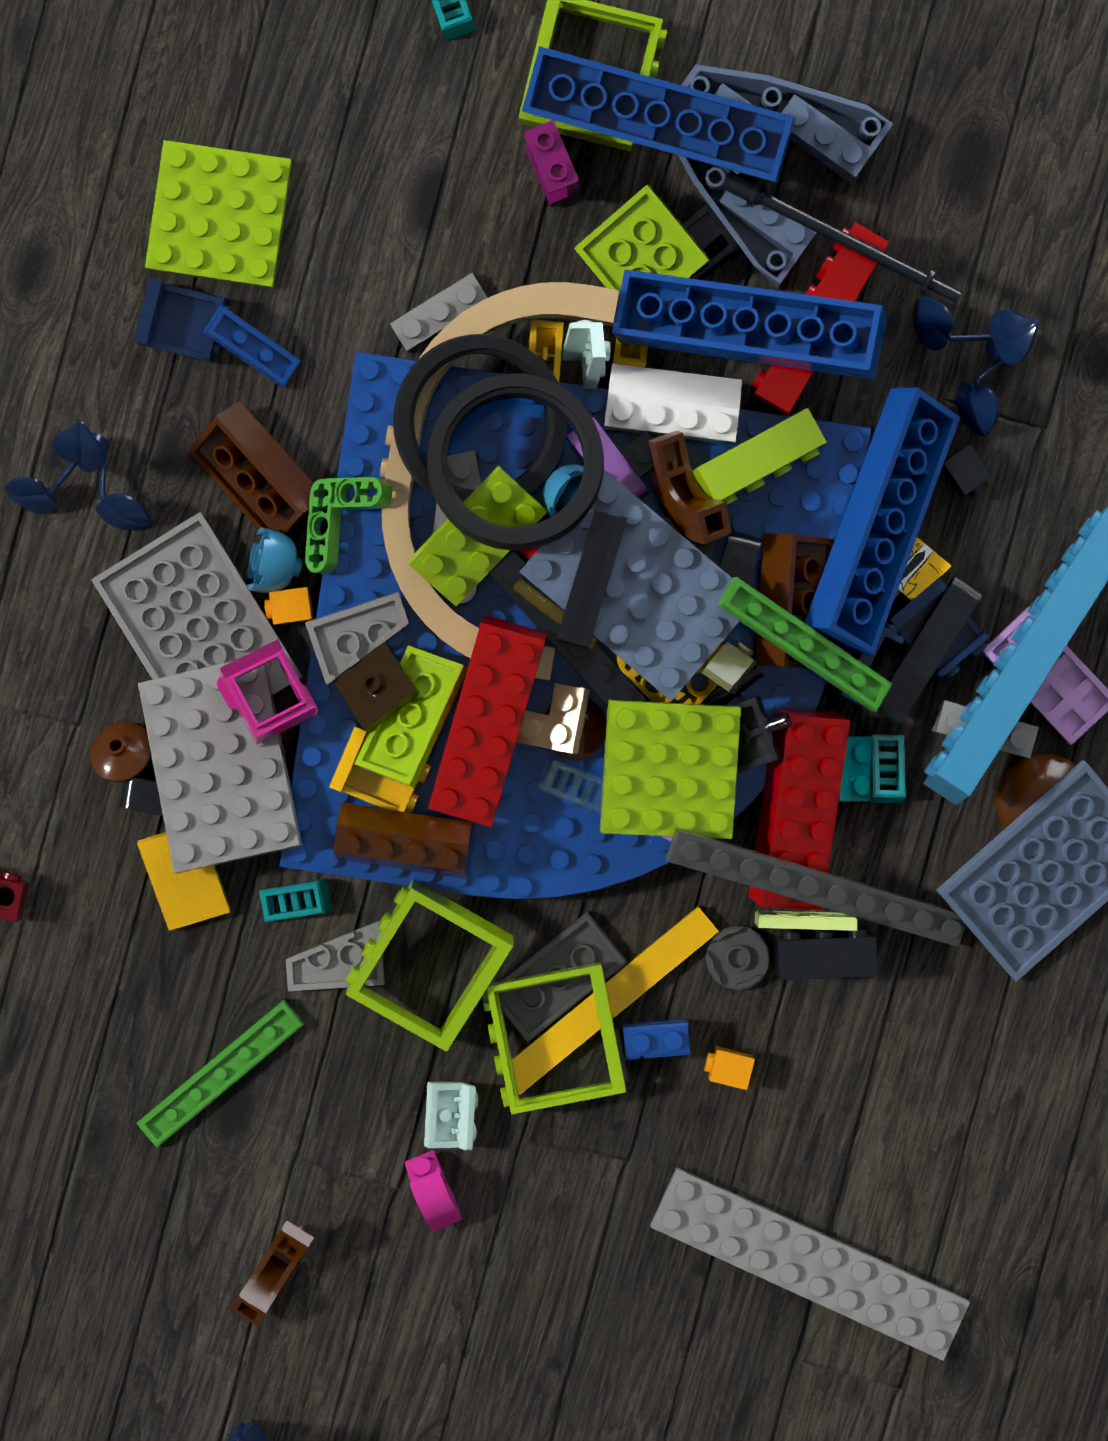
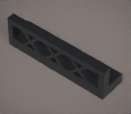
[557,510,628,648]

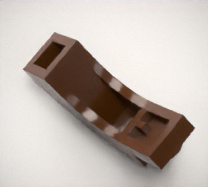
[649,431,732,544]
[230,1221,314,1326]

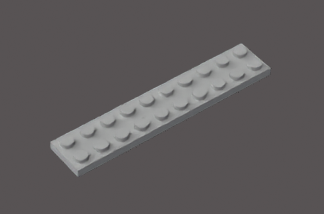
[650,1167,970,1361]

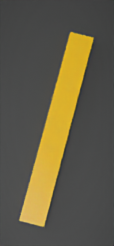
[512,906,719,1095]

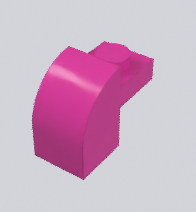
[404,1150,463,1232]

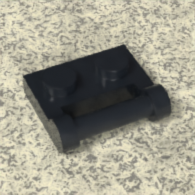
[682,203,743,280]

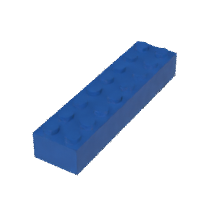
[522,46,796,183]
[612,270,887,380]
[805,388,960,655]

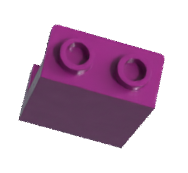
[524,120,579,206]

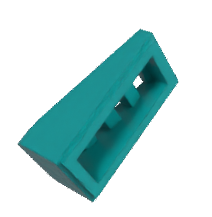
[432,0,476,40]
[871,734,906,803]
[259,878,332,922]

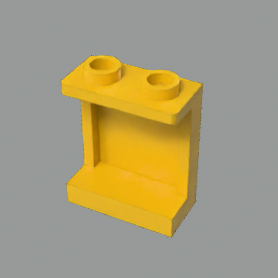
[329,726,431,813]

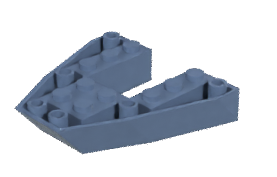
[678,64,893,289]

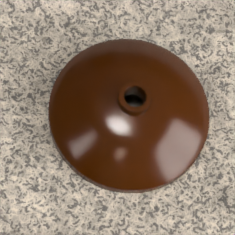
[995,753,1076,829]

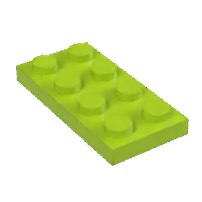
[407,466,547,607]
[354,645,467,789]

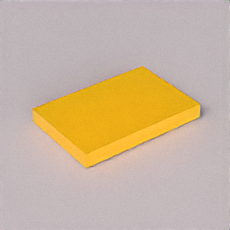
[137,832,231,931]

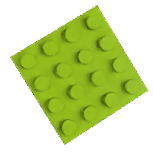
[145,140,292,289]
[600,700,741,839]

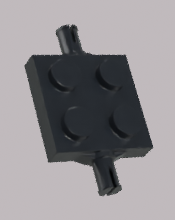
[733,696,792,774]

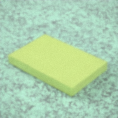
[755,910,857,931]

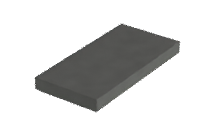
[499,911,628,1043]

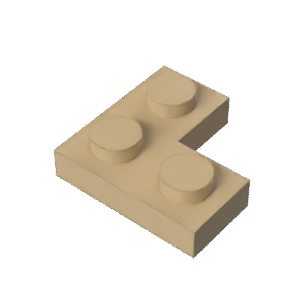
[517,683,590,754]

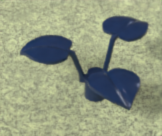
[914,297,1039,437]
[4,420,155,531]

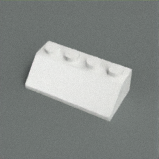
[604,364,742,445]

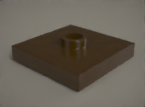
[334,642,420,733]

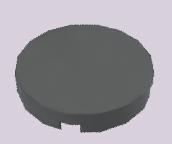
[705,925,770,990]

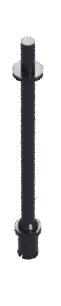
[721,170,963,303]

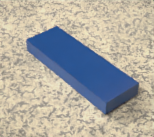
[202,305,301,387]

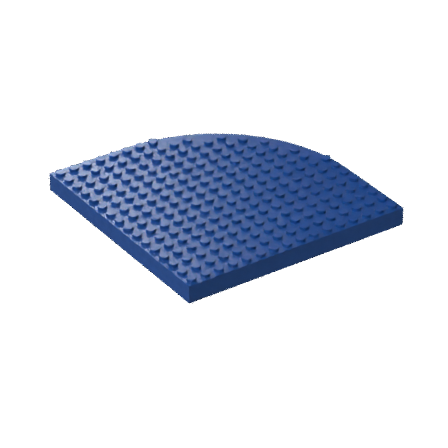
[279,352,871,899]

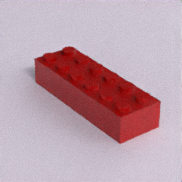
[750,222,889,416]
[428,615,548,827]
[748,707,851,910]

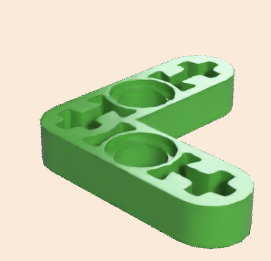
[305,477,392,575]

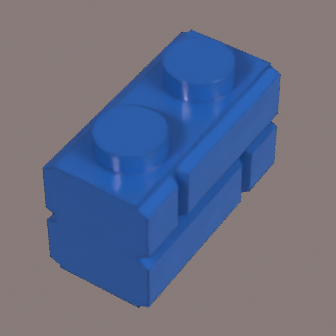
[622,1019,690,1060]

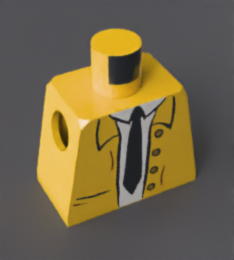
[894,537,951,601]

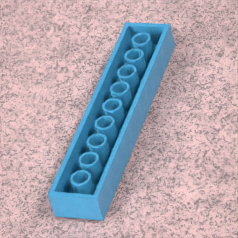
[923,506,1108,805]

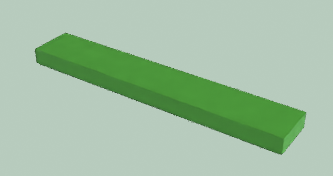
[717,577,892,712]
[136,999,305,1148]

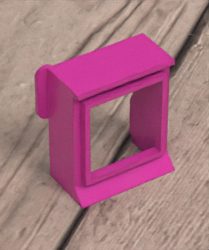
[216,639,318,745]

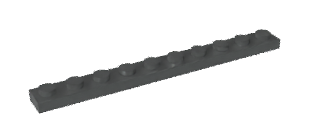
[665,828,966,947]

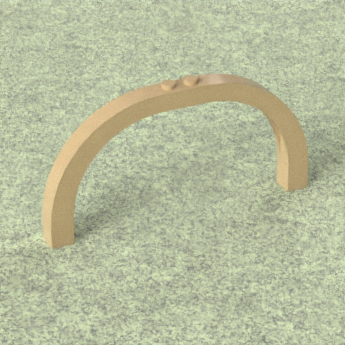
[380,282,619,680]

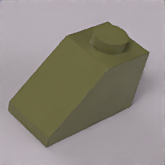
[701,641,757,694]

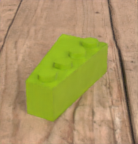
[692,408,827,506]

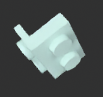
[562,320,610,389]
[424,1082,478,1150]

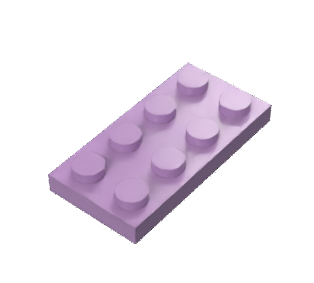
[982,607,1108,745]

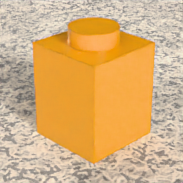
[265,587,314,625]
[704,1046,755,1090]

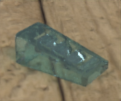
[537,758,603,813]

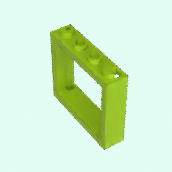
[518,0,667,152]
[344,879,514,1052]
[482,962,626,1115]

